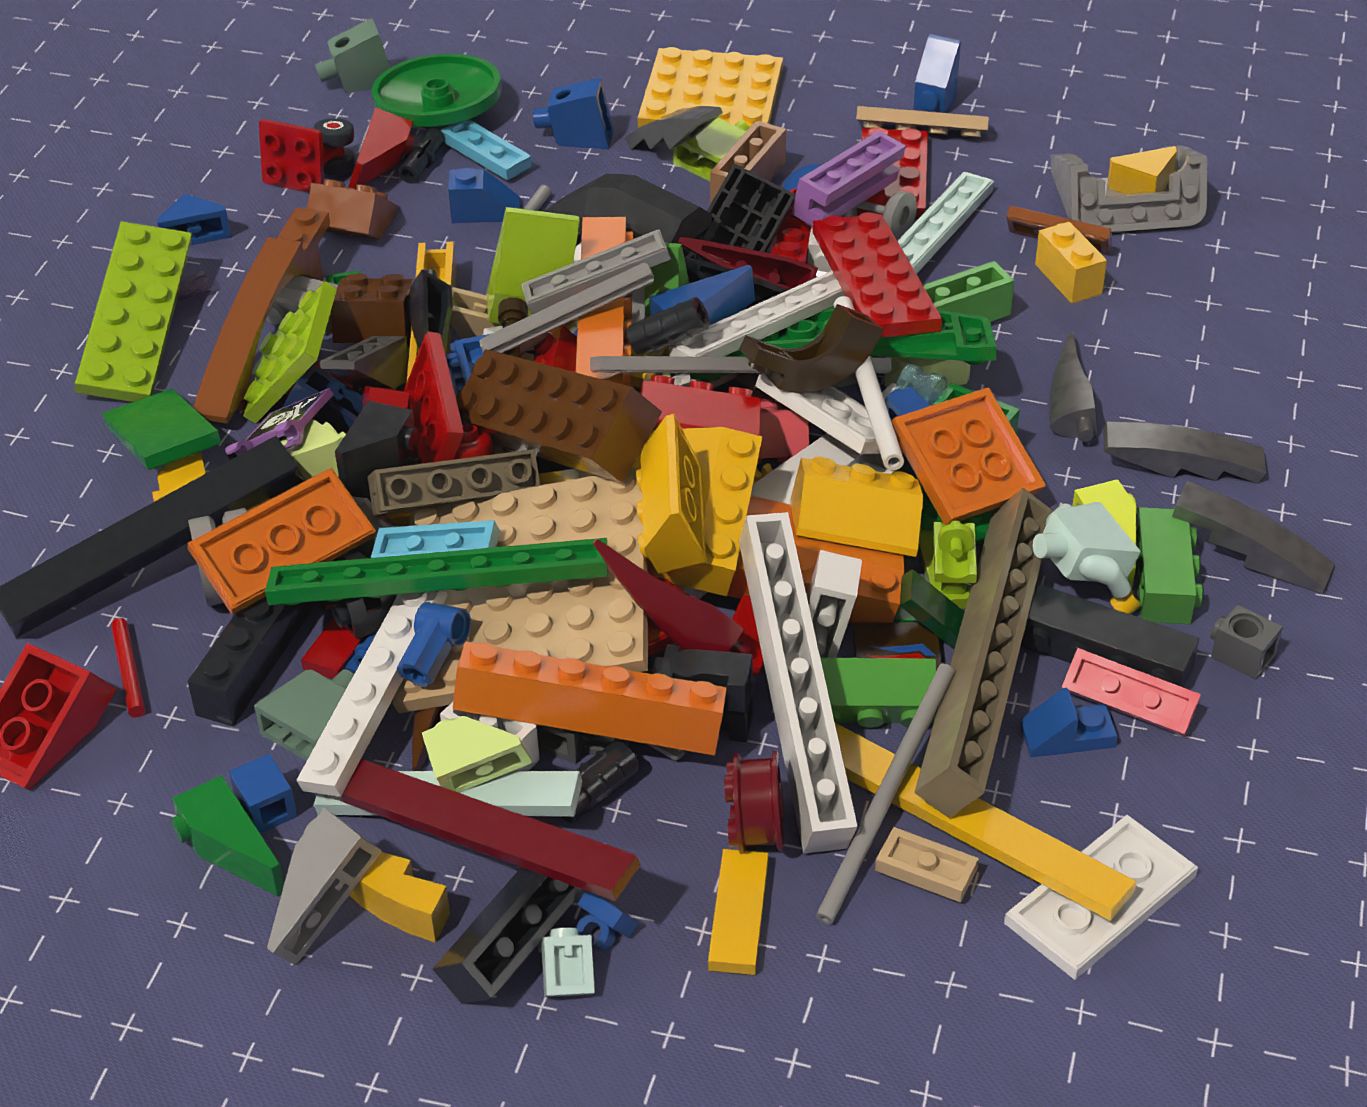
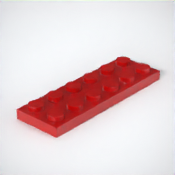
[813,212,942,338]

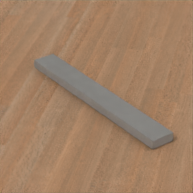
[590,356,891,374]

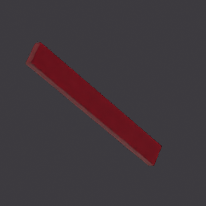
[324,759,640,901]

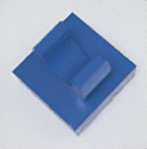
[576,891,639,951]

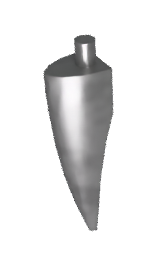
[1049,332,1097,442]

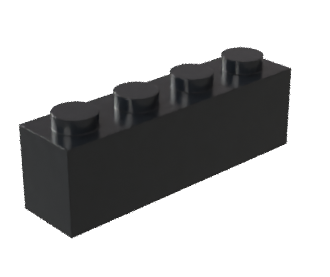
[1021,584,1200,688]
[187,597,311,726]
[432,867,583,1004]

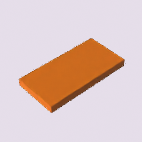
[188,467,376,615]

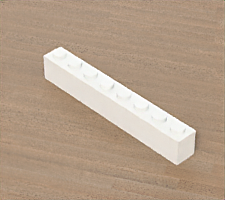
[739,512,858,853]

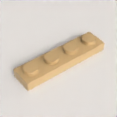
[856,106,989,137]

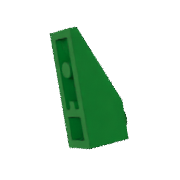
[170,775,284,897]

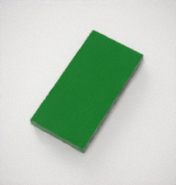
[101,388,221,471]

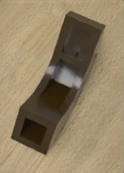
[739,304,884,393]

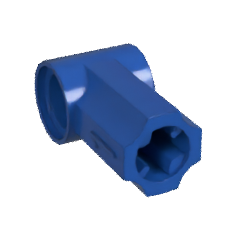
[396,602,471,688]

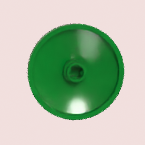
[372,53,502,127]

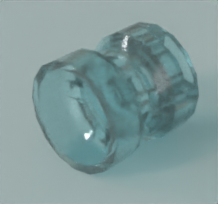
[895,363,947,406]

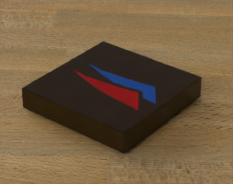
[853,622,942,671]

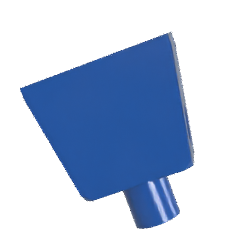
[533,78,614,149]

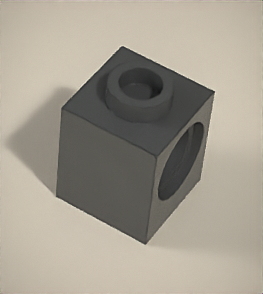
[1210,604,1283,680]

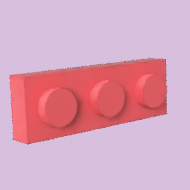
[1062,648,1201,737]

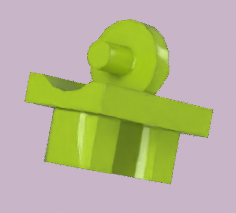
[933,521,977,594]

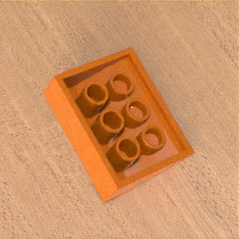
[727,496,904,624]

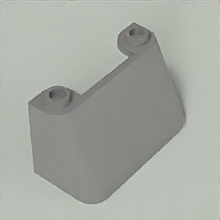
[1051,145,1207,232]

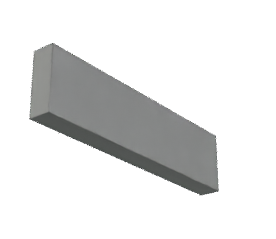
[521,229,671,315]

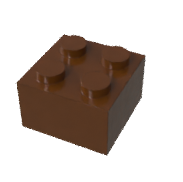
[331,274,414,343]

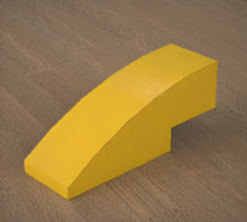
[349,852,450,943]

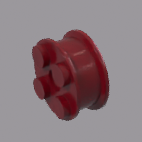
[724,751,784,853]

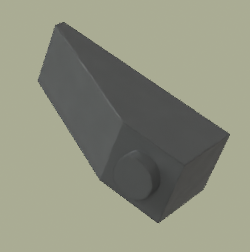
[320,336,408,390]

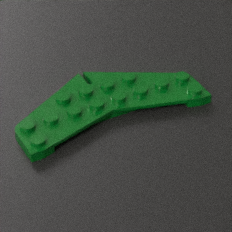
[690,306,996,382]

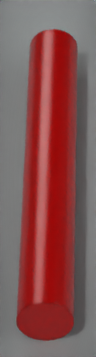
[111,618,145,718]

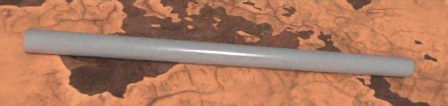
[816,664,955,925]

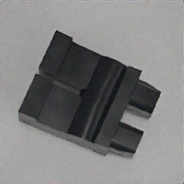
[642,645,754,743]

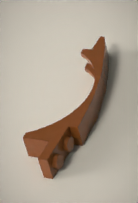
[193,208,330,424]

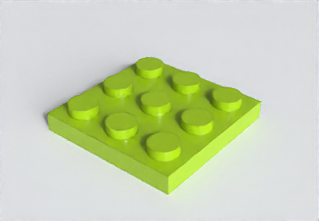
[243,281,337,424]

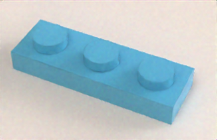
[440,119,532,181]
[371,520,500,558]

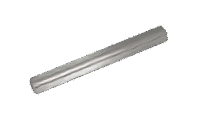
[479,263,654,353]

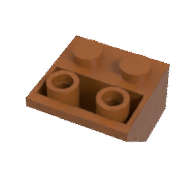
[307,179,398,240]

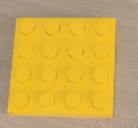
[638,47,783,128]

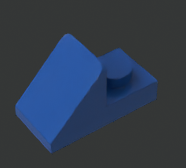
[1020,688,1117,758]

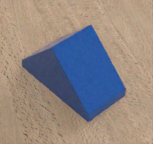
[156,193,231,245]

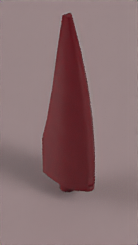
[678,237,818,290]
[593,539,751,654]

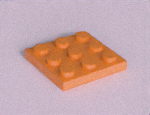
[891,387,1046,525]

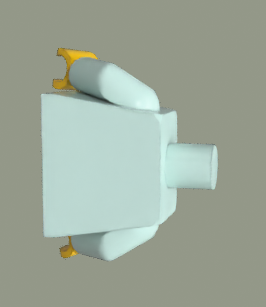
[1033,502,1141,615]

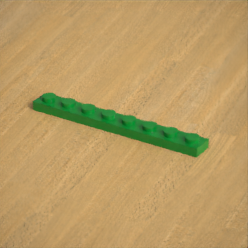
[265,538,608,605]

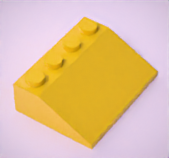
[632,427,762,596]

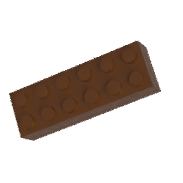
[456,349,662,483]

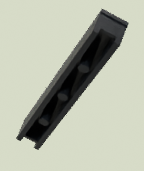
[0,435,298,638]

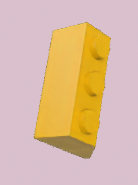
[636,414,706,574]
[790,457,923,557]

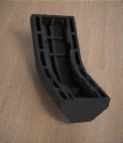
[682,163,796,283]
[545,173,712,248]

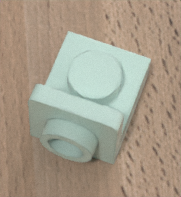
[538,928,595,997]

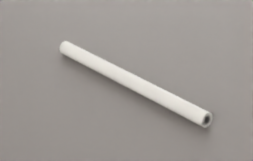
[834,296,904,470]

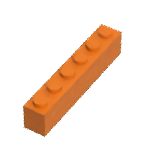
[452,642,726,756]

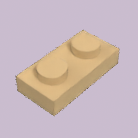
[875,827,979,903]

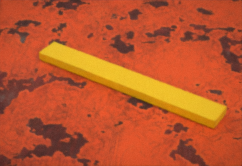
[835,723,1136,921]

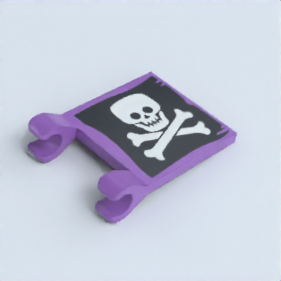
[225,388,334,456]

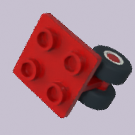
[259,118,355,193]

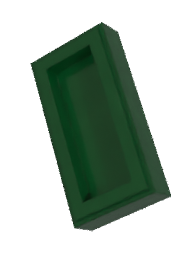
[900,569,965,649]

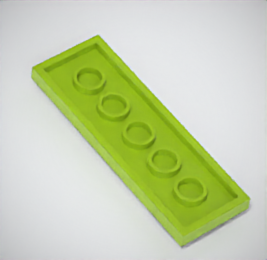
[75,221,192,402]

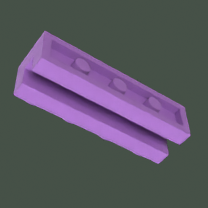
[791,131,906,227]

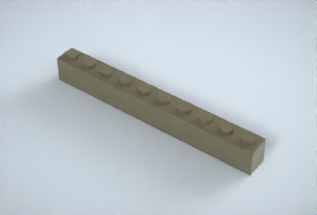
[914,488,1053,818]

